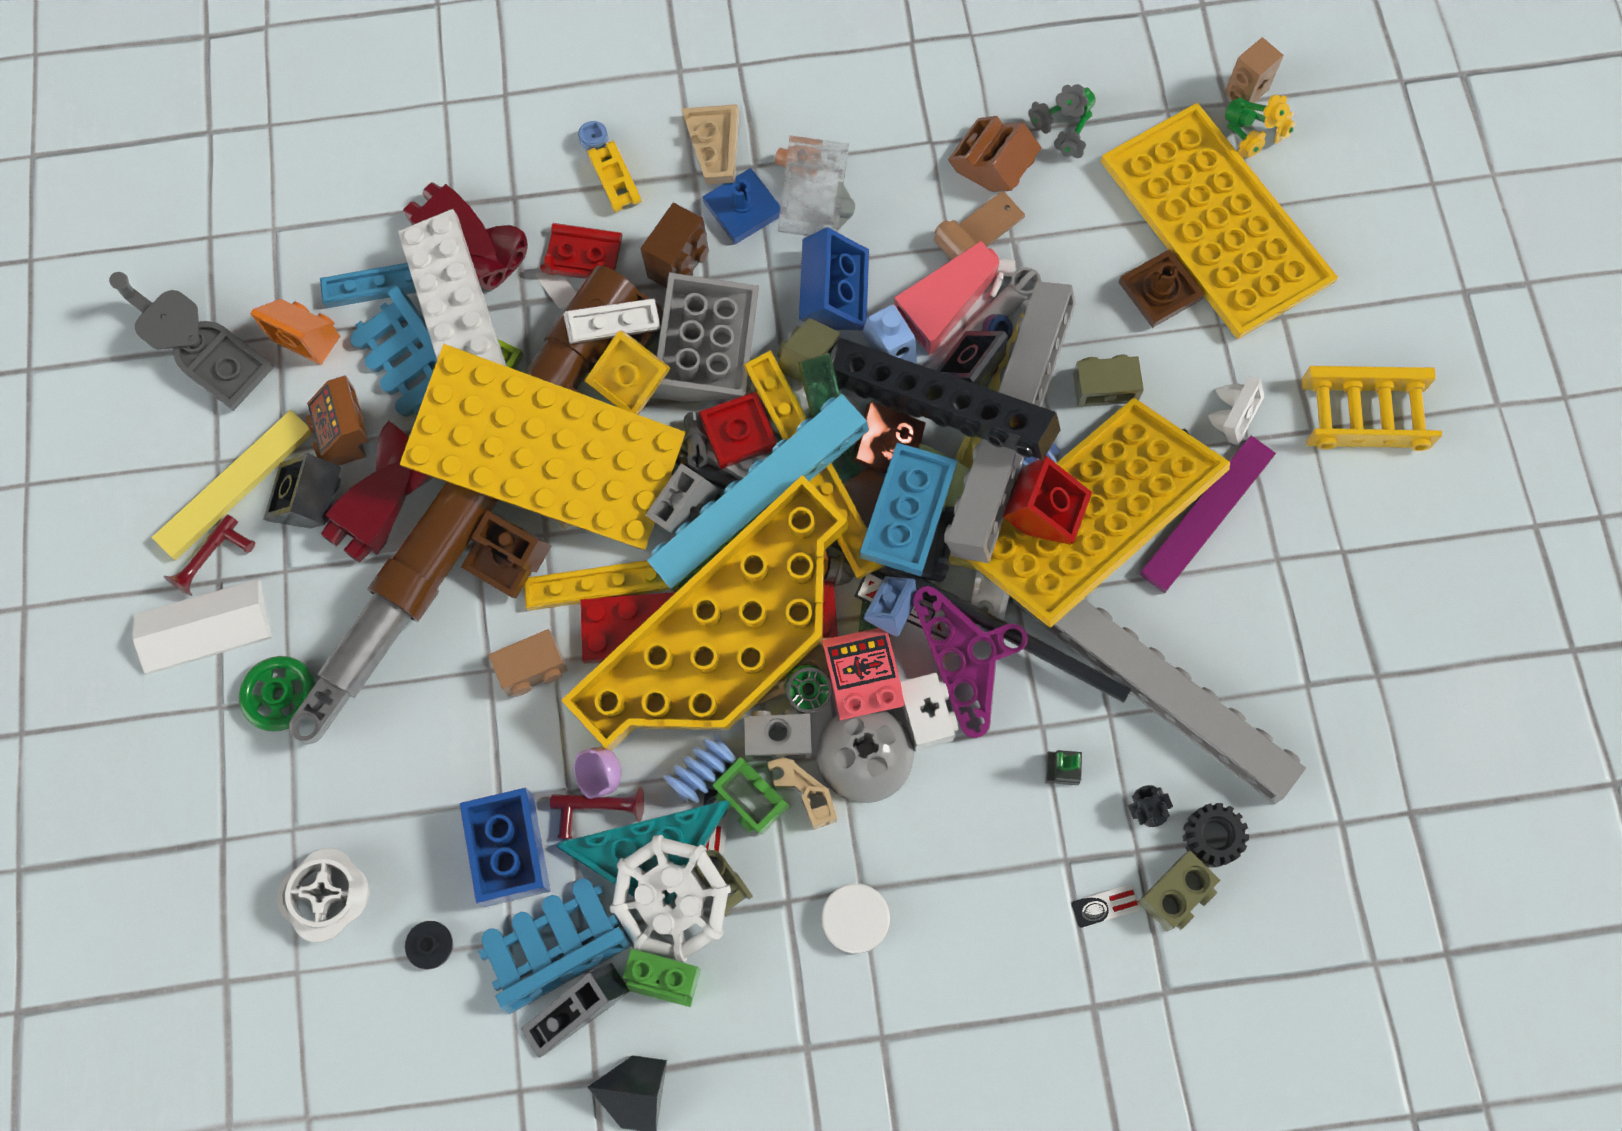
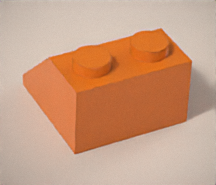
[250,299,340,365]

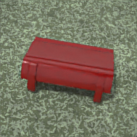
[540,223,623,279]

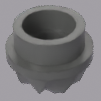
[824,554,855,586]

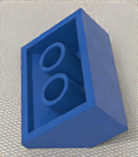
[799,227,869,331]

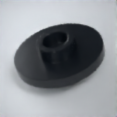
[405,921,453,970]

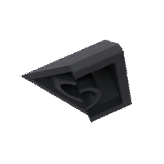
[588,1055,667,1131]

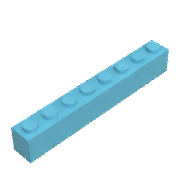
[647,394,870,593]

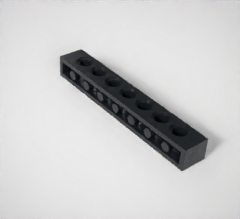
[822,338,1061,460]

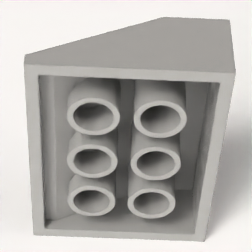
[652,272,759,402]

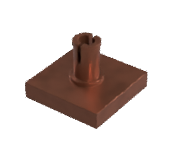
[852,401,926,474]

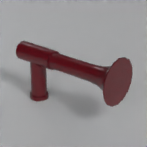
[163,514,255,596]
[550,787,644,840]

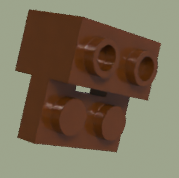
[461,511,552,599]

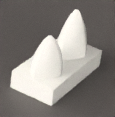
[1208,376,1264,446]

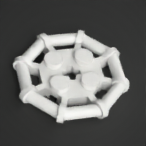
[609,835,731,962]

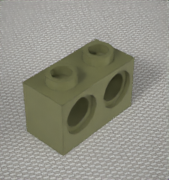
[1137,851,1220,931]

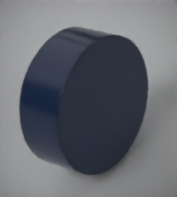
[982,314,1013,341]

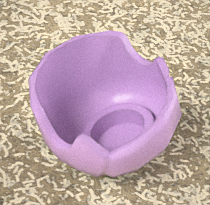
[574,747,622,799]

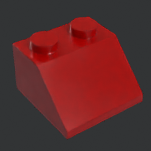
[1002,456,1092,545]

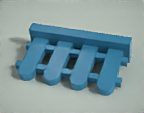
[350,286,437,417]
[478,878,631,1014]

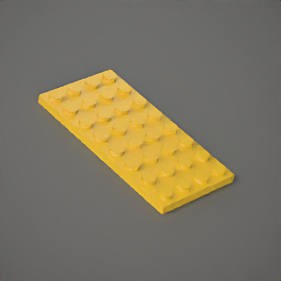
[1100,102,1338,340]
[400,343,686,550]
[965,398,1230,628]

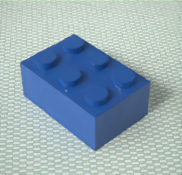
[460,787,551,907]

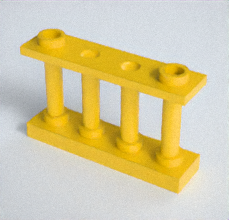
[1301,366,1442,451]

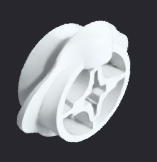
[277,848,370,943]

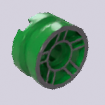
[785,664,832,713]

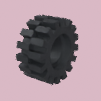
[1182,803,1249,867]

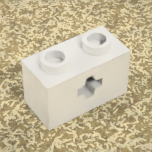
[901,673,959,751]

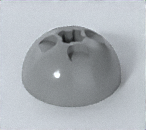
[817,711,914,803]

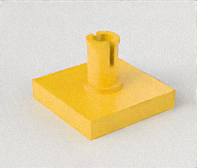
[584,330,671,415]

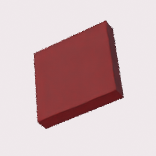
[699,391,777,470]

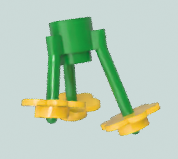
[1225,95,1295,158]

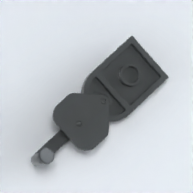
[109,272,274,411]

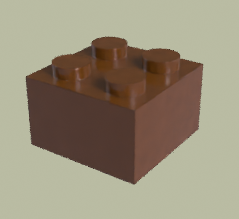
[640,202,709,288]

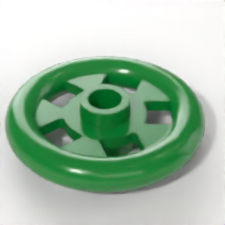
[239,656,316,732]

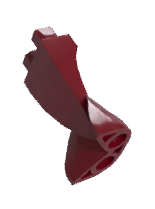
[403,182,528,290]
[321,420,434,563]

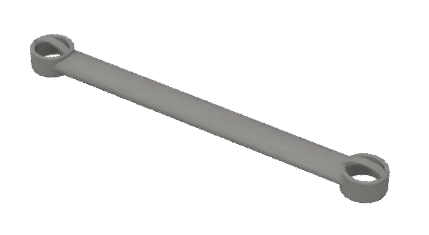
[848,267,1041,458]

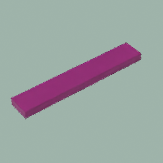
[1139,435,1276,594]

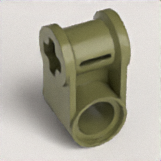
[696,850,753,917]

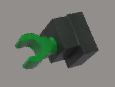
[1045,750,1082,785]

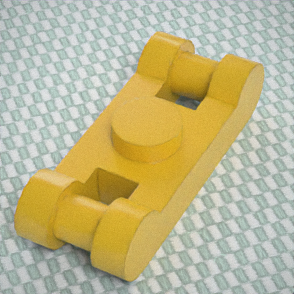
[587,140,642,213]

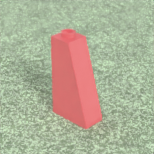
[894,241,1000,355]

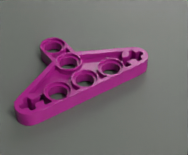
[913,586,1028,738]

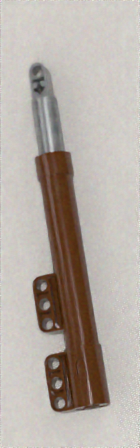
[289,266,663,744]

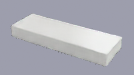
[563,299,661,344]

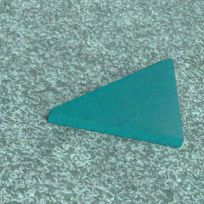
[556,800,731,905]

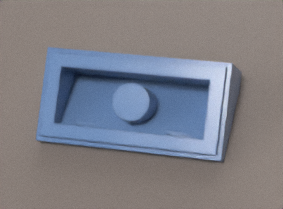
[864,576,917,637]

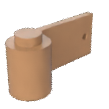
[934,190,1025,260]

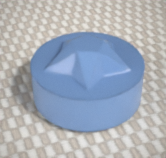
[578,121,608,150]

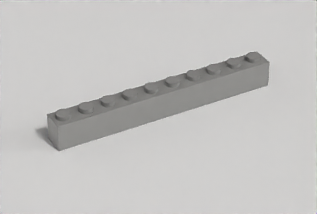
[944,281,1076,563]
[1012,597,1306,804]

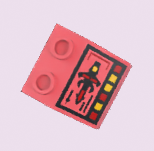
[821,628,905,720]

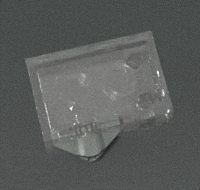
[778,135,855,236]

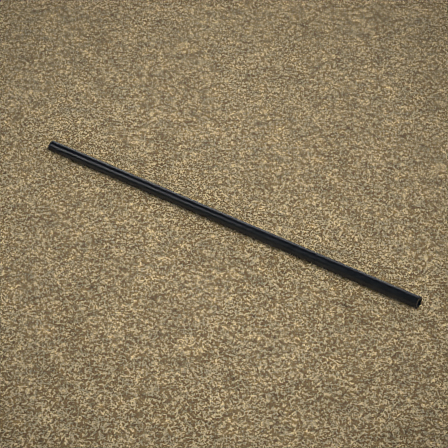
[675,449,1131,703]

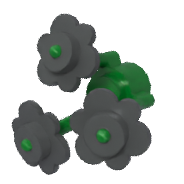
[1028,84,1096,158]

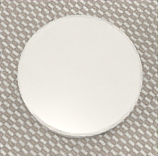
[822,883,890,954]

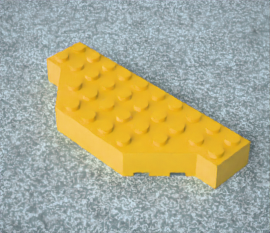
[561,475,848,751]

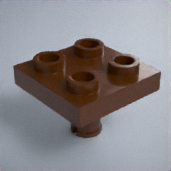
[1118,249,1204,328]

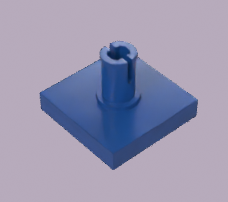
[702,168,784,244]

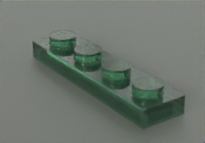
[797,354,860,480]

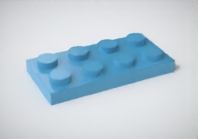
[859,443,958,576]

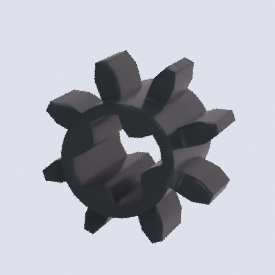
[1128,785,1173,827]

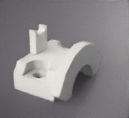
[971,570,1009,621]

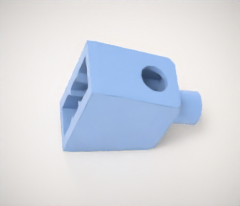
[863,305,917,364]

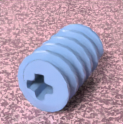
[664,734,737,803]

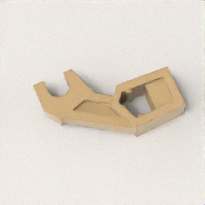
[767,757,837,830]

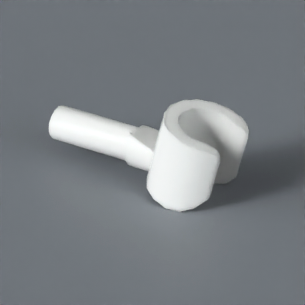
[988,259,1015,299]

